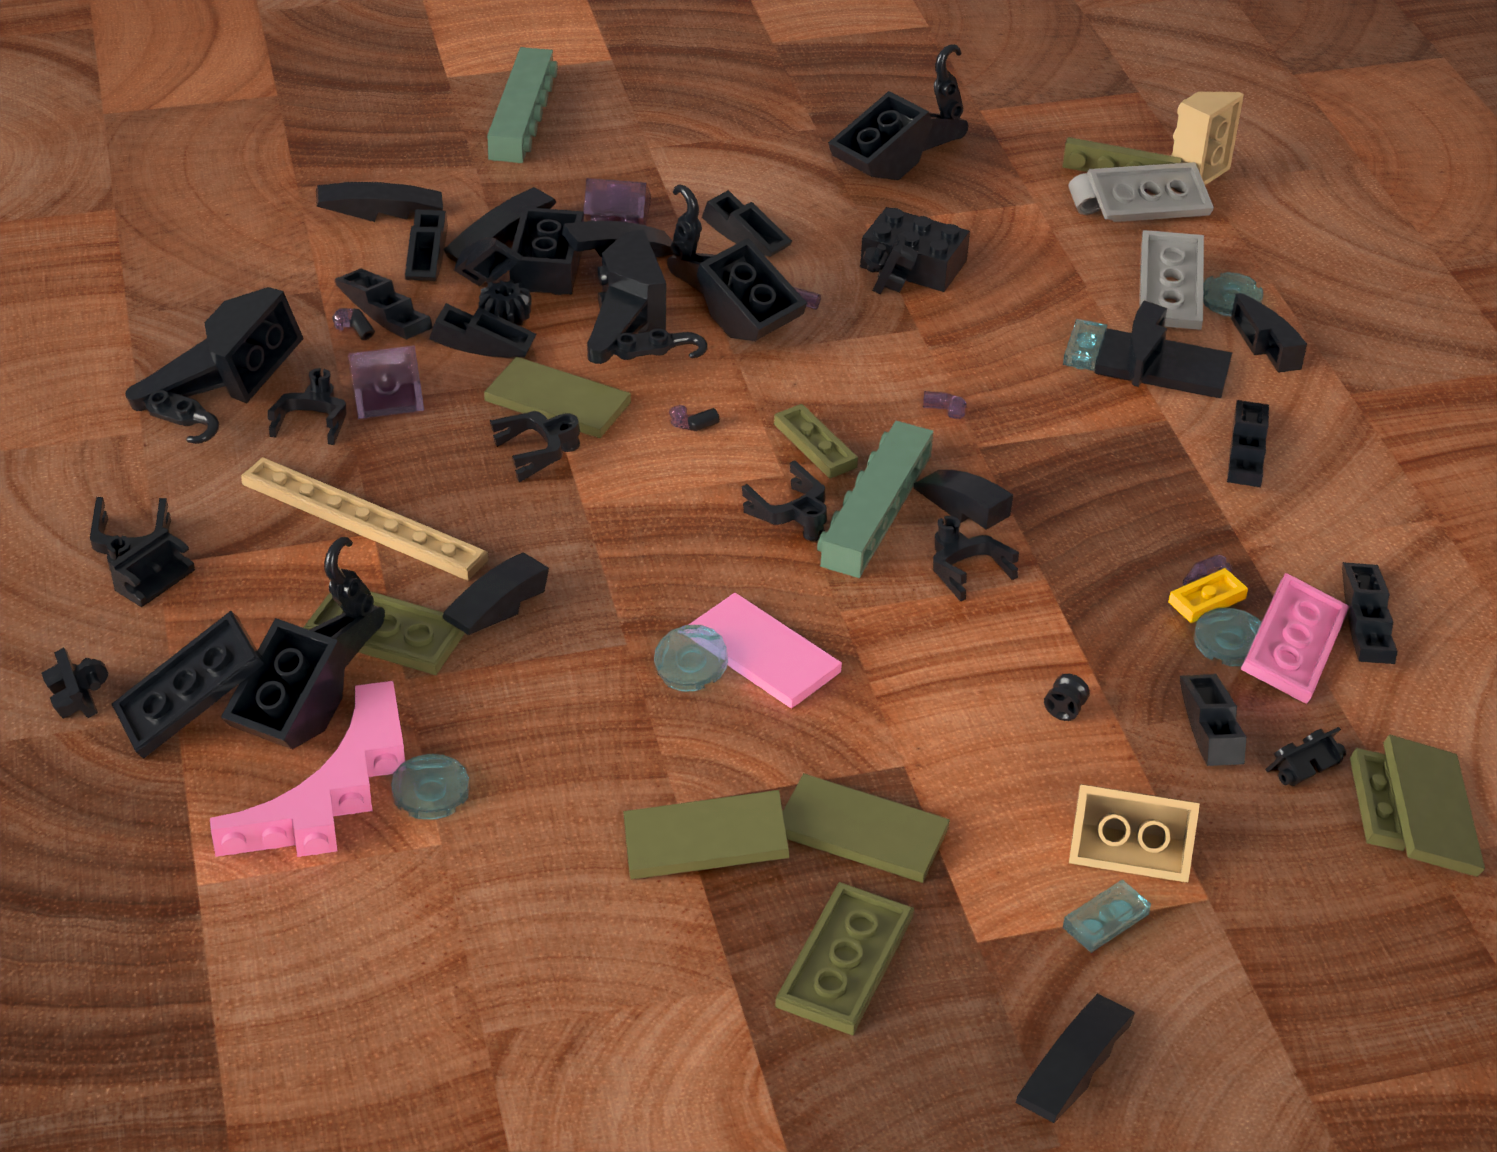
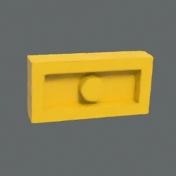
[1168,568,1248,623]

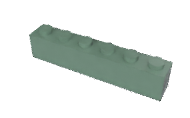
[487,47,558,163]
[817,420,934,578]

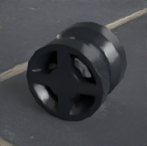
[1044,673,1090,721]

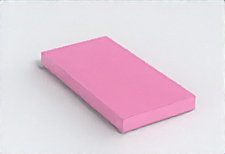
[1241,573,1350,704]
[685,593,842,709]

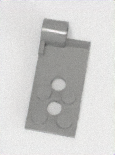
[1068,162,1214,222]
[1139,230,1204,330]

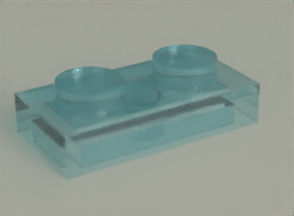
[1063,319,1107,371]
[1063,879,1151,953]

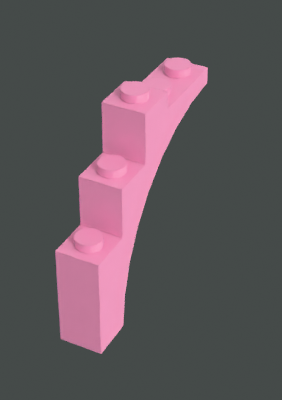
[210,681,406,857]

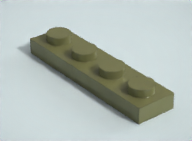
[1062,137,1182,188]

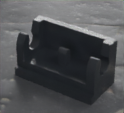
[110,527,195,608]

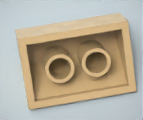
[1171,92,1244,185]
[1069,784,1200,883]

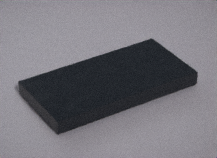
[1094,328,1232,398]
[112,611,265,759]

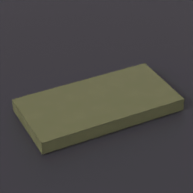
[484,356,631,438]
[303,591,465,675]
[1383,734,1485,877]
[783,773,950,883]
[623,790,789,880]
[775,882,914,1036]

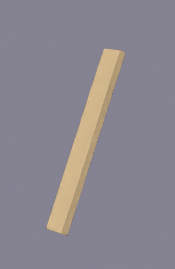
[241,457,488,581]

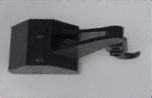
[828,44,969,180]
[667,184,807,341]
[587,229,707,364]
[125,287,304,444]
[221,537,385,750]

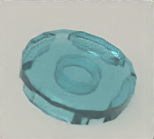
[1203,272,1263,317]
[1194,608,1262,666]
[654,625,728,691]
[391,754,470,820]

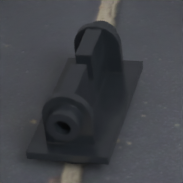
[1265,727,1346,786]

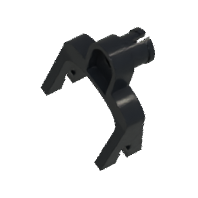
[268,368,347,445]
[490,411,580,483]
[742,460,827,541]
[90,497,171,571]
[933,516,1019,602]

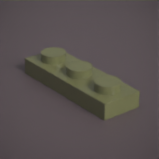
[774,404,858,479]
[1350,748,1406,851]

